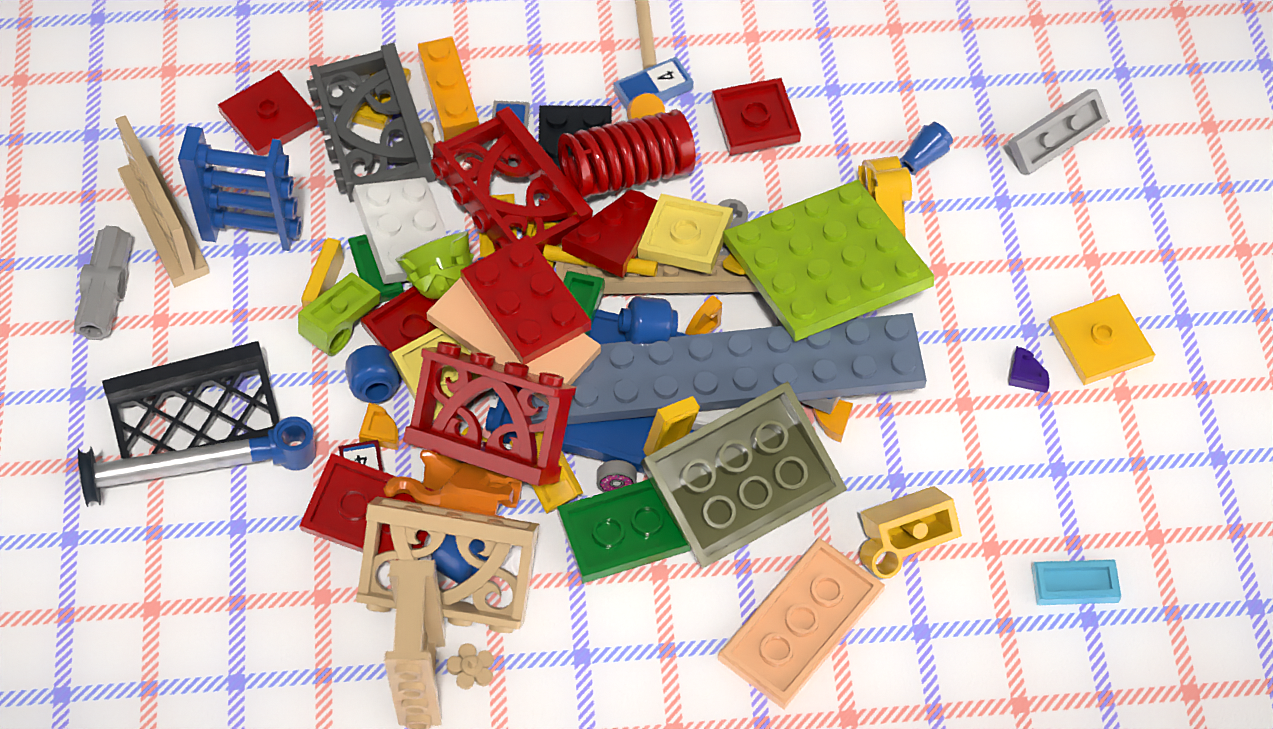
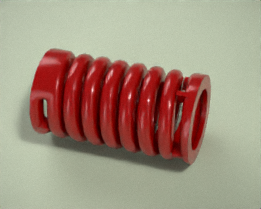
[558,109,696,199]

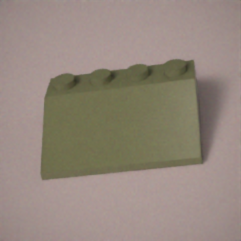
[640,381,848,569]

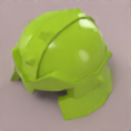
[395,231,474,299]

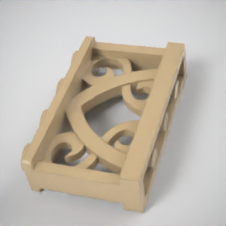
[356,497,540,633]
[384,560,446,729]

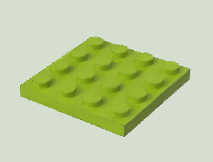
[723,179,935,342]

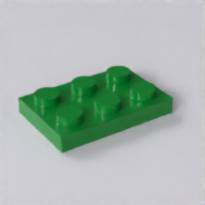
[557,479,691,584]

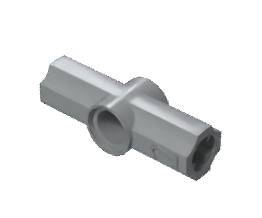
[74,226,132,340]

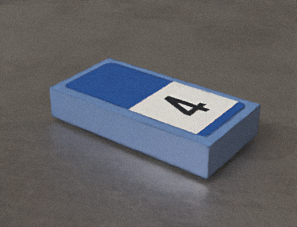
[613,56,694,111]

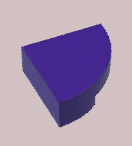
[1009,346,1050,393]

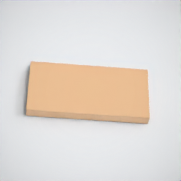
[426,260,601,405]
[718,537,885,710]

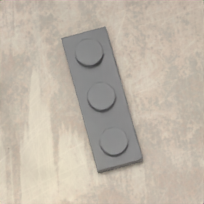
[1008,89,1110,174]

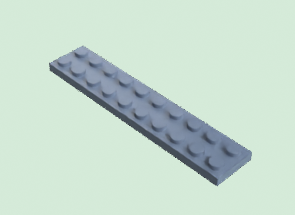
[530,313,927,425]

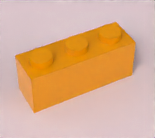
[417,36,479,142]

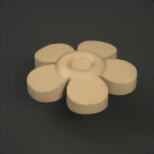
[446,643,494,690]

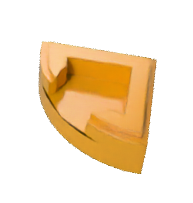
[685,295,722,335]
[813,400,853,442]
[358,403,399,450]

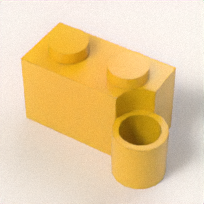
[860,486,962,579]

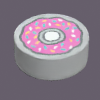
[596,460,637,492]

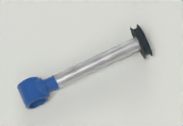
[77,416,316,508]

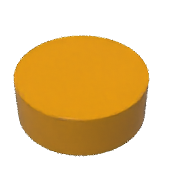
[627,93,665,120]

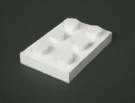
[352,177,447,284]

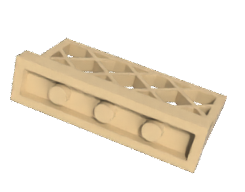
[115,115,210,288]

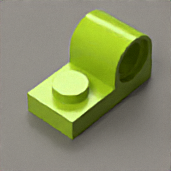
[298,272,380,356]

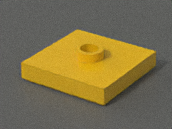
[1049,293,1156,385]

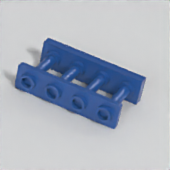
[178,126,302,251]

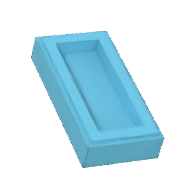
[1032,559,1122,605]

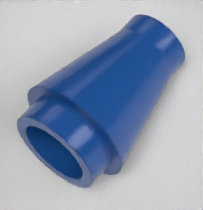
[900,122,953,175]

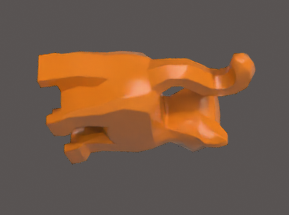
[383,450,523,518]

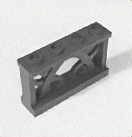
[306,43,436,203]

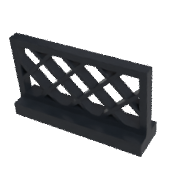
[102,341,280,459]

